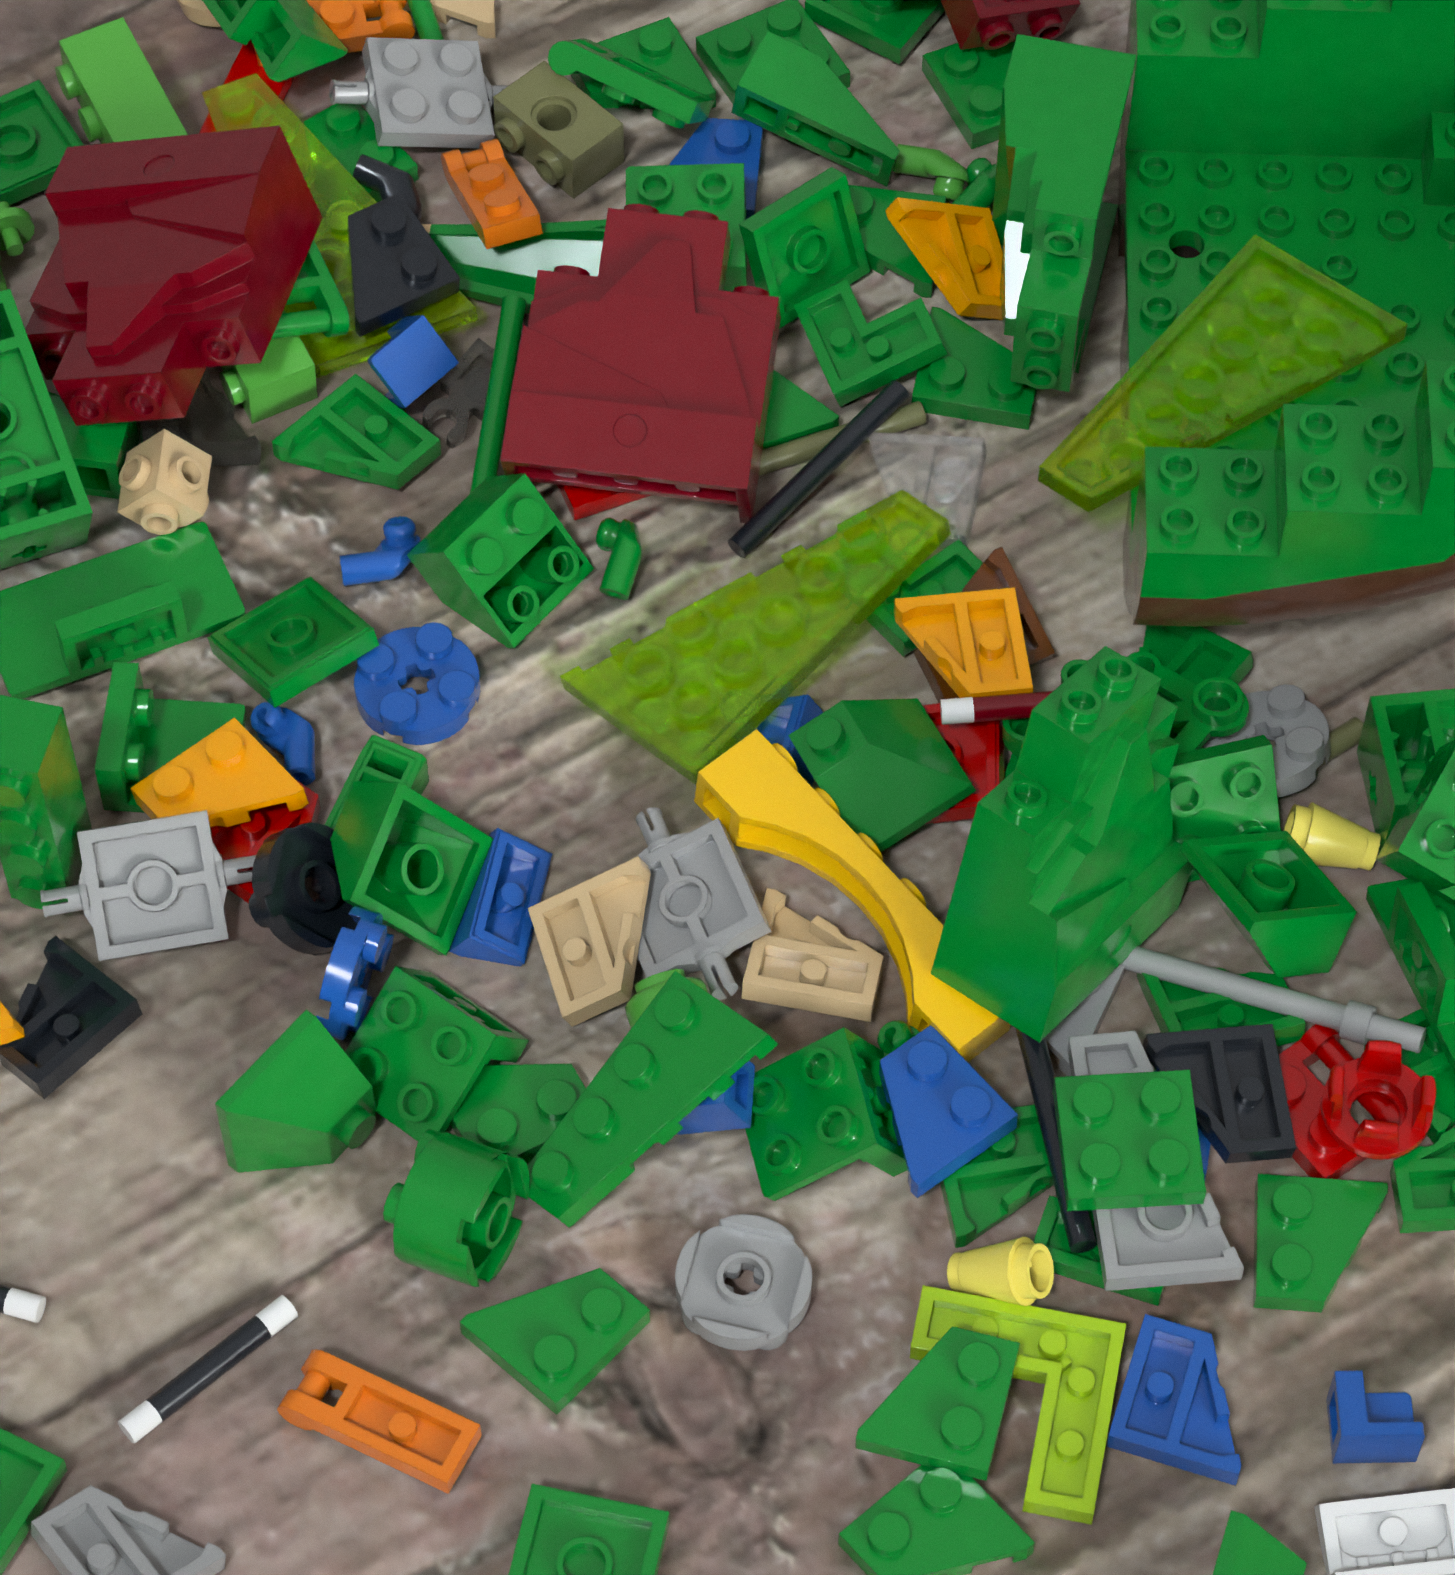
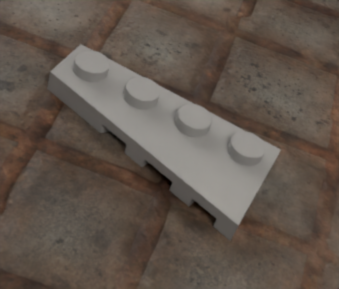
[1067,1031,1244,1291]

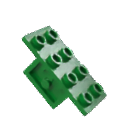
[0,522,246,699]
[1366,879,1455,1074]

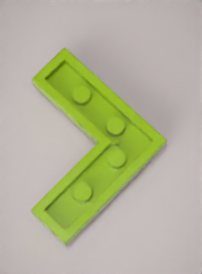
[909,1285,1126,1525]

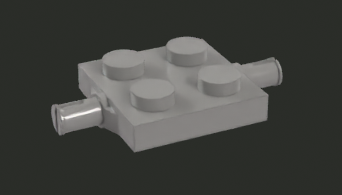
[329,37,508,148]
[635,807,772,1000]
[40,810,256,961]

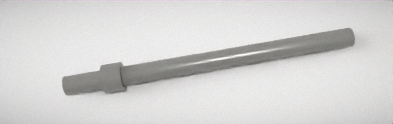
[1121,946,1426,1053]

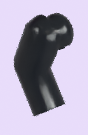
[352,154,422,220]

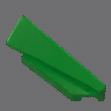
[202,0,348,82]

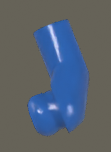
[340,516,421,586]
[250,701,315,786]

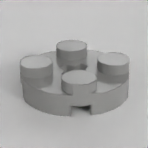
[1202,684,1331,798]
[675,1214,812,1351]

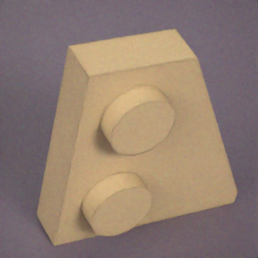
[528,856,651,1027]
[741,888,884,1022]

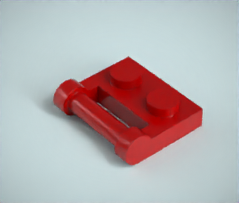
[1278,1024,1399,1179]

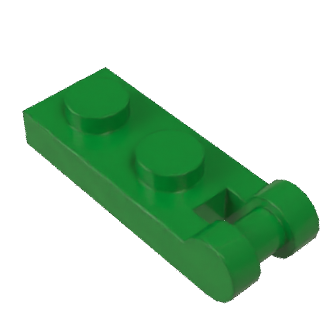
[548,38,714,128]

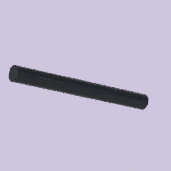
[728,380,909,558]
[1015,1028,1097,1253]

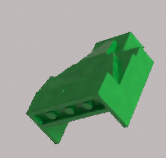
[992,34,1136,392]
[931,646,1192,1043]

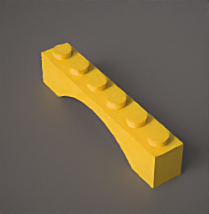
[694,729,1011,1062]

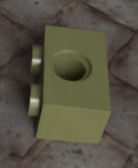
[493,60,624,199]

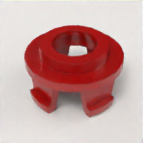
[1321,1040,1436,1160]

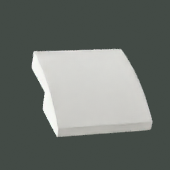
[1314,1488,1455,1575]

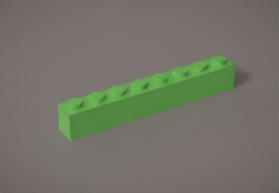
[55,17,318,424]

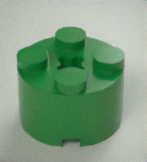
[383,1129,530,1287]

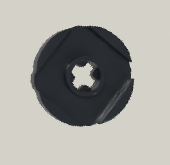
[249,822,357,956]

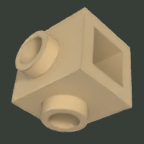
[117,429,212,535]

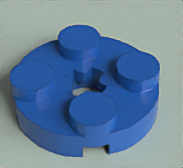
[354,622,481,745]
[316,906,394,1040]

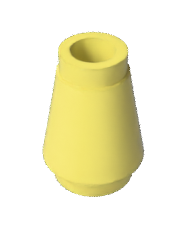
[1283,802,1381,871]
[947,1237,1054,1306]

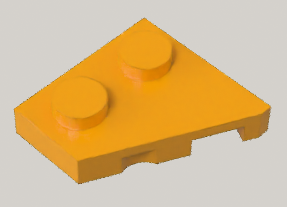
[885,197,1003,320]
[894,587,1033,698]
[130,717,309,827]

